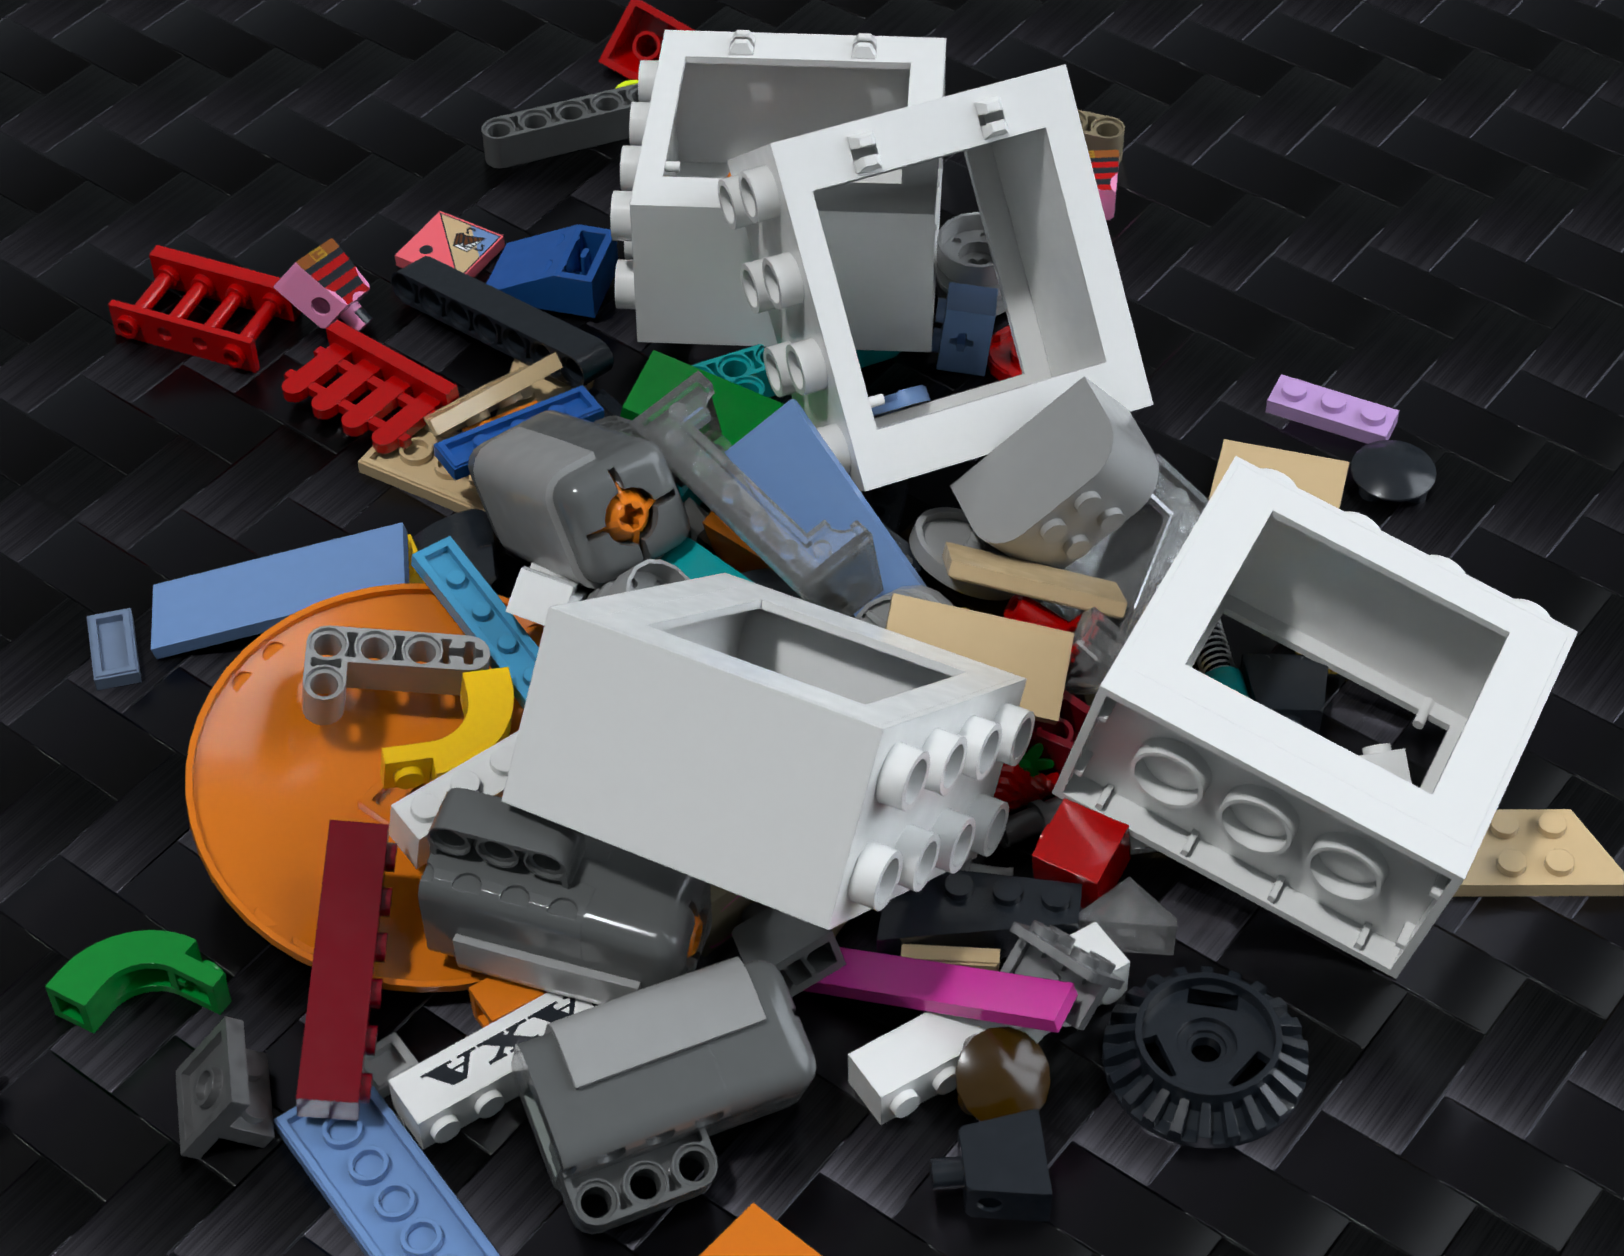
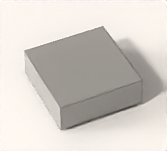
[364,1032,419,1098]

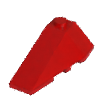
[599,0,696,80]

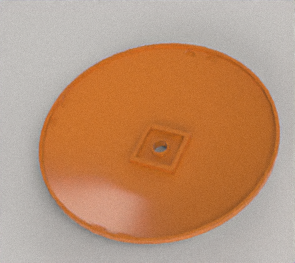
[185,583,544,993]

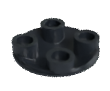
[1351,440,1436,504]

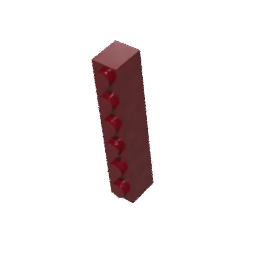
[296,820,397,1121]

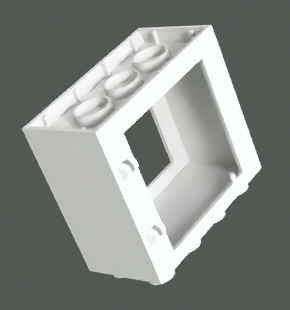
[610,30,946,352]
[718,64,1153,491]
[1052,456,1578,979]
[501,573,1035,930]

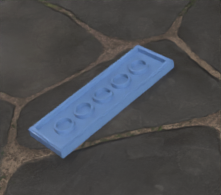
[724,399,927,617]
[151,522,410,659]
[273,1085,500,1256]

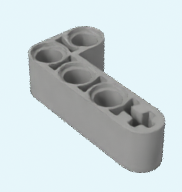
[302,626,490,725]

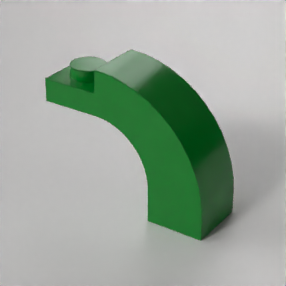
[45,930,232,1034]

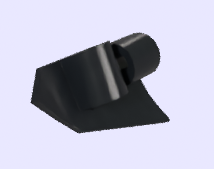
[413,509,504,585]

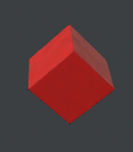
[1032,798,1130,916]

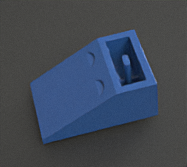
[486,224,618,318]

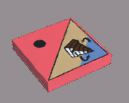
[395,211,505,278]

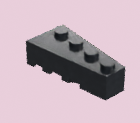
[877,870,1083,958]

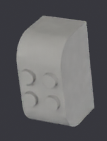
[950,376,1159,570]

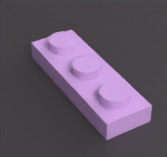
[1266,374,1399,444]

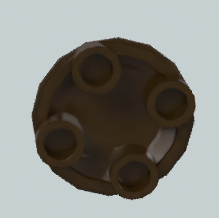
[955,1026,1051,1122]

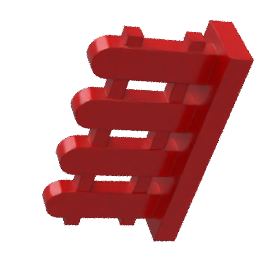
[282,320,459,454]

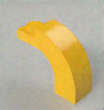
[380,667,514,789]

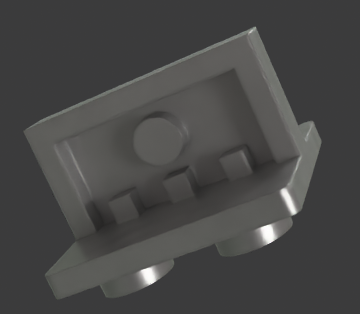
[999,920,1125,1030]

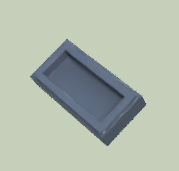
[87,608,142,691]

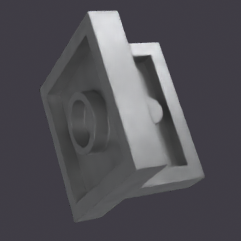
[176,1016,274,1159]

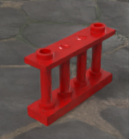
[108,245,302,373]

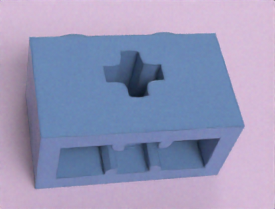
[932,282,998,376]

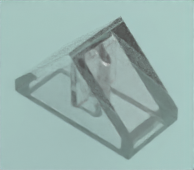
[1078,877,1177,955]

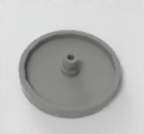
[909,507,1015,601]

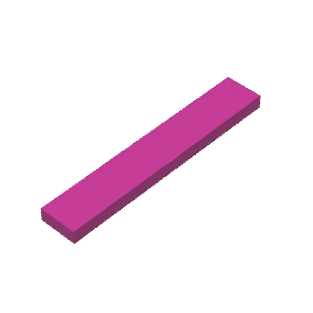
[803,947,1078,1033]

